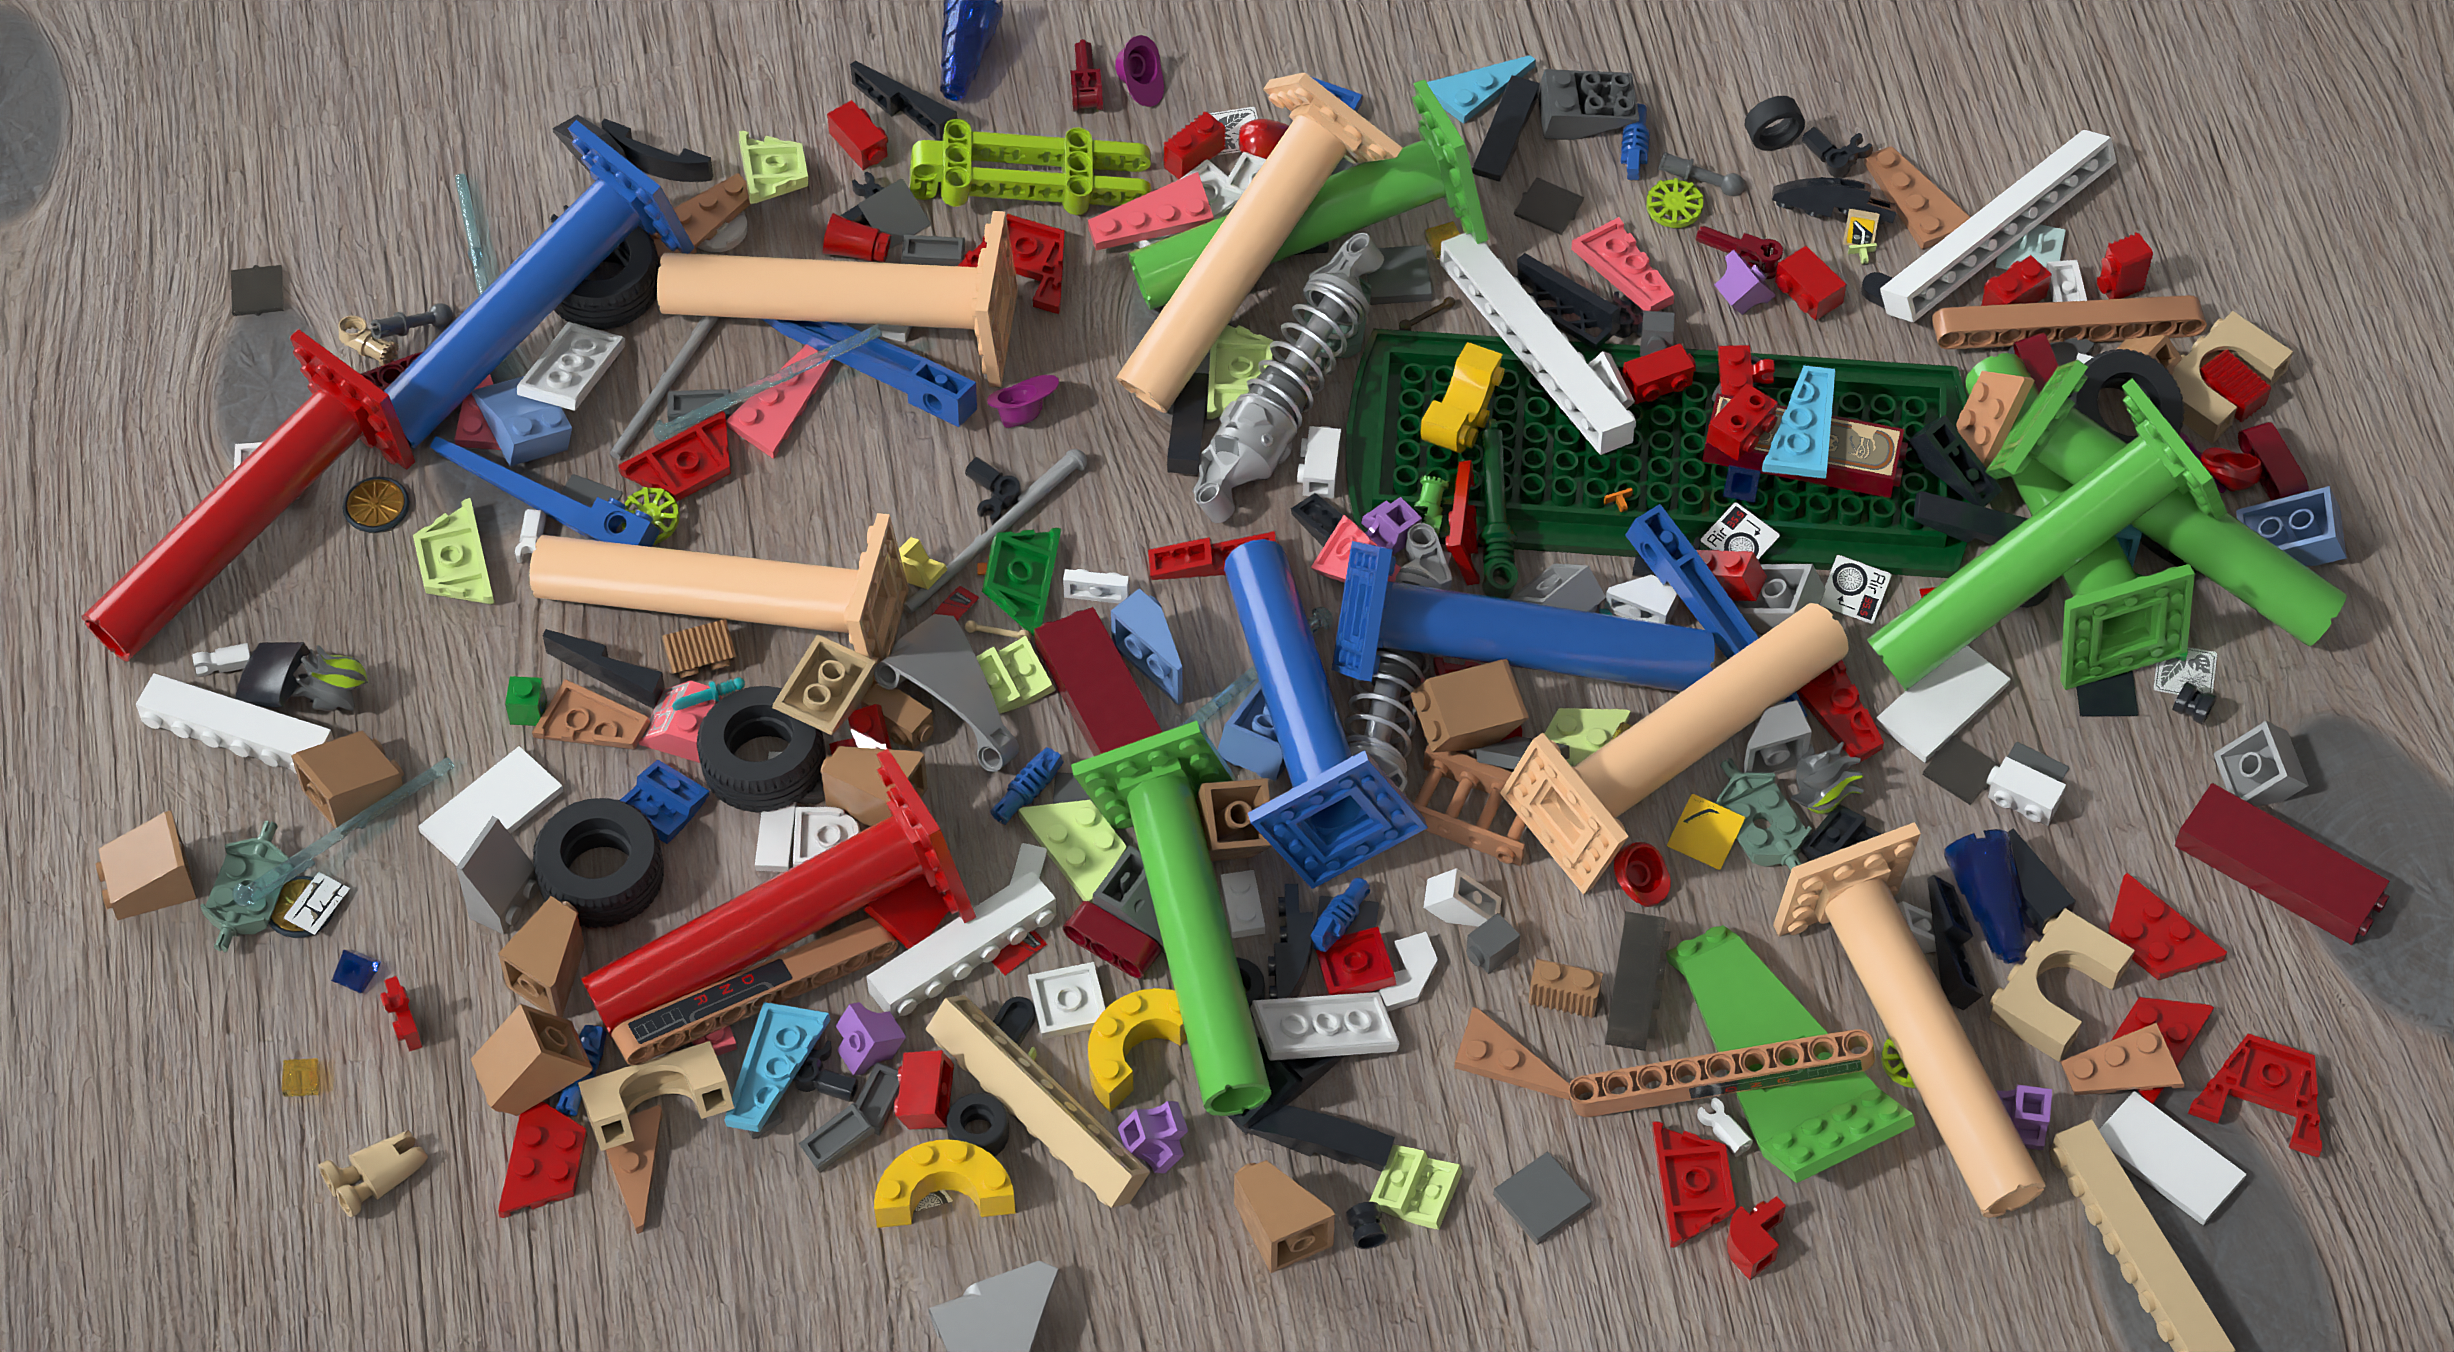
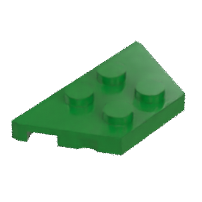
[982,528,1061,636]

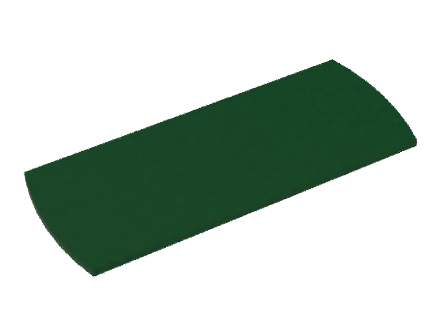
[1346,328,1971,578]

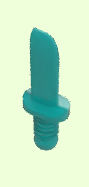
[672,677,745,711]

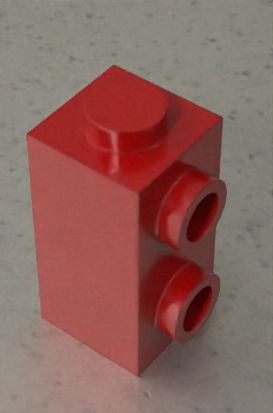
[827,100,888,170]
[1622,343,1696,405]

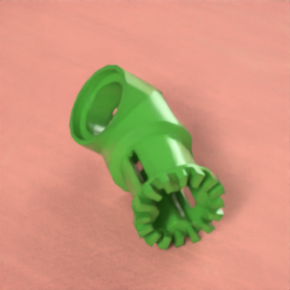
[1414,476,1449,536]

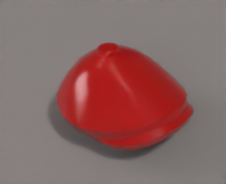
[1238,119,1289,159]
[2200,447,2262,492]
[1614,842,1671,907]

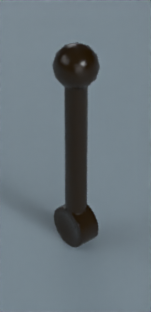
[1399,297,1455,331]

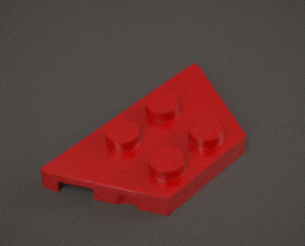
[618,411,731,502]
[2107,873,2227,981]
[2111,997,2214,1105]
[498,1101,588,1218]
[1652,1121,1736,1248]

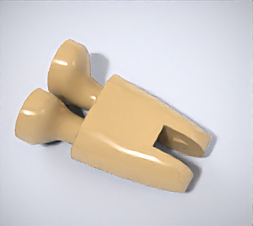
[318,1130,428,1217]

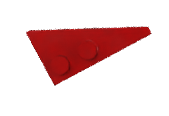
[1446,460,1480,586]

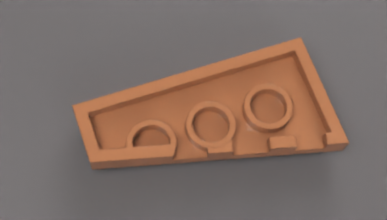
[1864,146,1971,250]
[649,173,750,265]

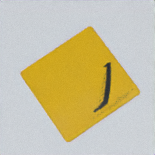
[1667,794,1745,870]

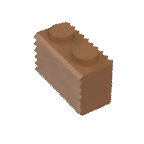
[662,619,736,679]
[1528,958,1603,1019]

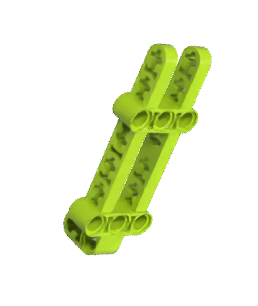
[910,119,1151,215]

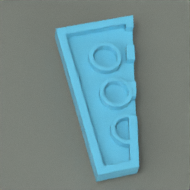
[1762,366,1835,478]
[724,1002,831,1132]

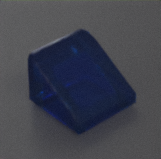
[1723,465,1761,502]
[331,949,381,993]

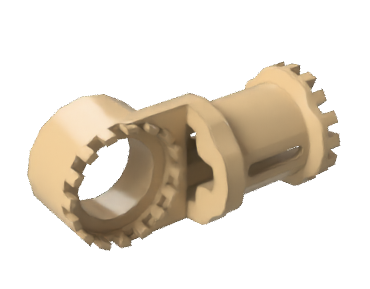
[338,315,399,366]

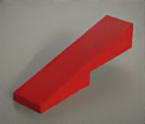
[1148,531,1280,580]

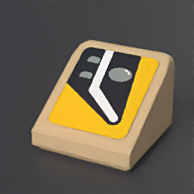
[1843,209,1880,246]

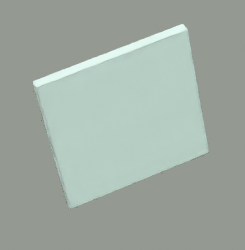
[1995,224,2066,270]

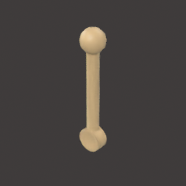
[965,620,1031,641]

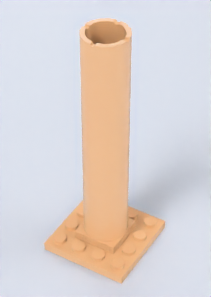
[1115,72,1402,413]
[657,211,1018,387]
[530,513,909,692]
[1500,603,1849,895]
[1773,822,2045,1218]

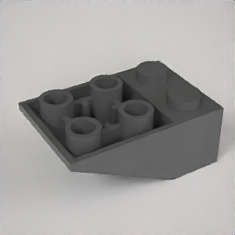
[1538,69,1639,140]
[1093,845,1166,954]

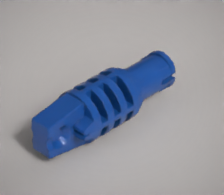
[1620,103,1650,180]
[990,747,1064,825]
[1311,878,1370,952]
[556,1025,607,1116]

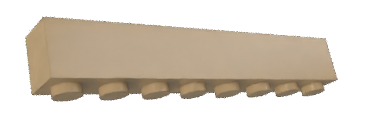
[925,995,1150,1208]
[2050,1119,2236,1352]

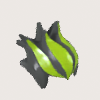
[292,645,368,711]
[1791,742,1864,814]

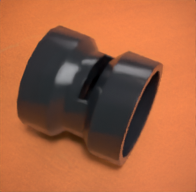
[2172,681,2217,725]
[1346,1202,1388,1249]

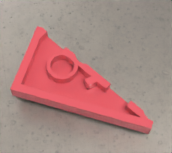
[454,374,501,450]

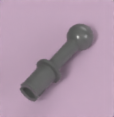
[1658,152,1745,197]
[371,303,453,340]

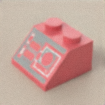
[639,681,723,763]

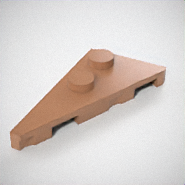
[1454,1007,1570,1100]
[605,1105,663,1234]

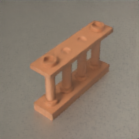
[1410,744,1526,866]

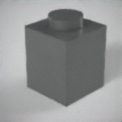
[1640,310,1675,356]
[1466,913,1520,974]

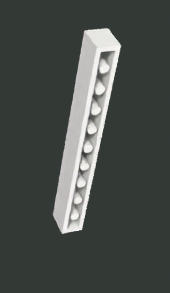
[1880,130,2117,323]
[1440,233,1636,455]

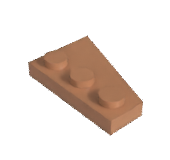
[532,679,651,749]
[2060,1023,2184,1095]

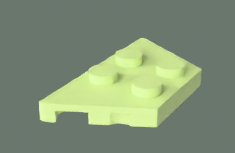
[739,131,808,204]
[1207,325,1273,419]
[413,498,494,604]
[1544,708,1631,766]
[1018,800,1127,903]

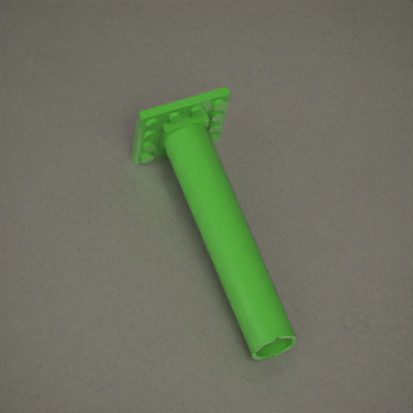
[1128,79,1489,310]
[1965,353,2195,690]
[1985,360,2347,646]
[1867,378,2227,691]
[1071,721,1271,1116]

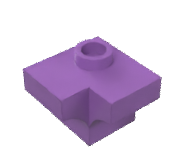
[1714,249,1776,315]
[1361,497,1422,556]
[836,1002,906,1076]
[1996,1085,2052,1150]
[1118,1101,1188,1173]

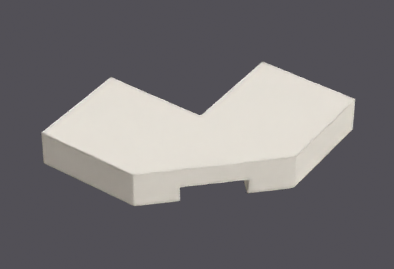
[1377,932,1438,1012]

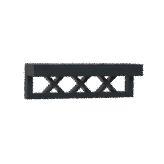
[1516,253,1621,351]

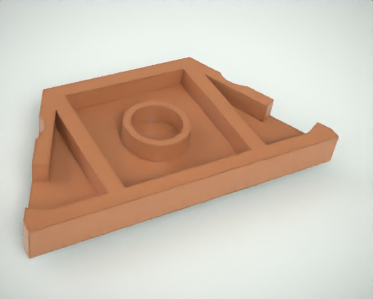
[1956,371,2035,469]

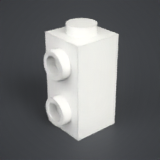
[1297,426,1341,498]
[1986,757,2066,826]

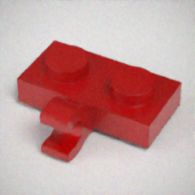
[1718,345,1775,396]
[829,704,892,755]
[380,976,422,1052]

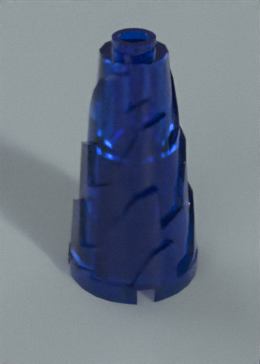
[940,0,1004,101]
[1943,829,2027,964]

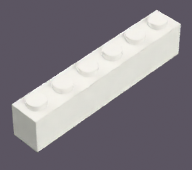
[136,673,334,774]
[867,871,1057,1019]

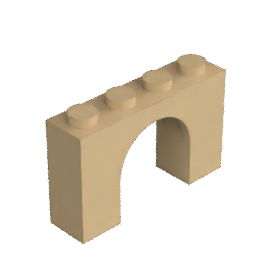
[2172,311,2293,444]
[1989,908,2135,1062]
[578,1041,734,1151]

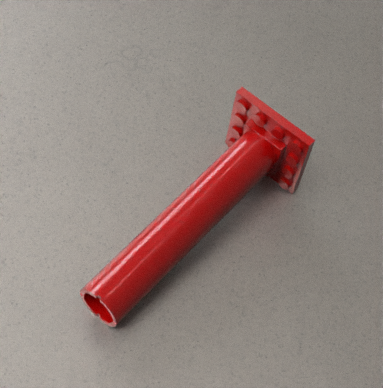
[81,329,416,662]
[581,748,976,1039]

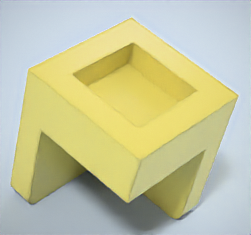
[899,537,947,590]

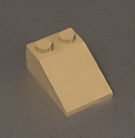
[772,634,876,735]

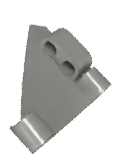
[874,614,1019,772]
[929,1261,1059,1352]

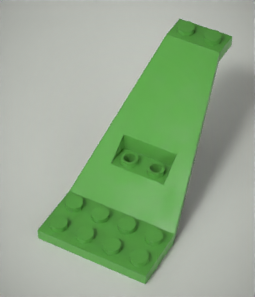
[1665,925,1916,1183]

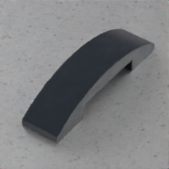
[601,118,714,182]

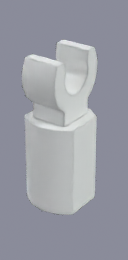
[515,509,546,563]
[192,643,251,676]
[1697,1098,1753,1157]

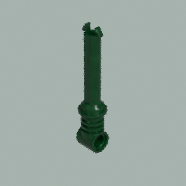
[1478,419,1518,599]

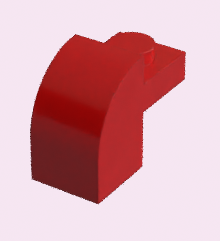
[1727,1196,1786,1280]

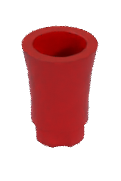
[822,213,892,262]

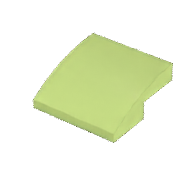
[976,636,1056,714]
[1369,1144,1463,1230]

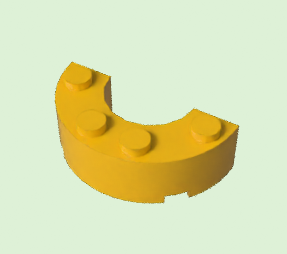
[1421,342,1505,453]
[1088,988,1187,1112]
[874,1139,1016,1228]

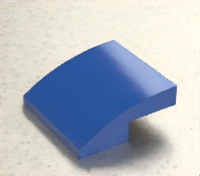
[620,759,710,844]

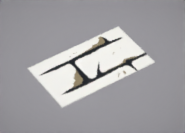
[284,872,350,935]

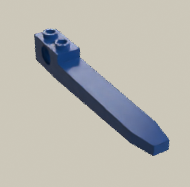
[762,319,977,427]
[430,436,660,547]
[1625,504,1808,718]

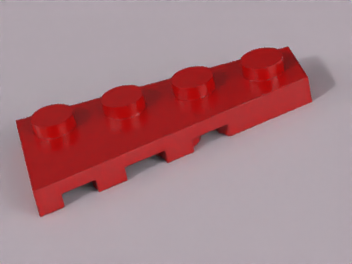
[1796,659,1884,765]

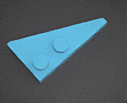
[1427,55,1536,124]

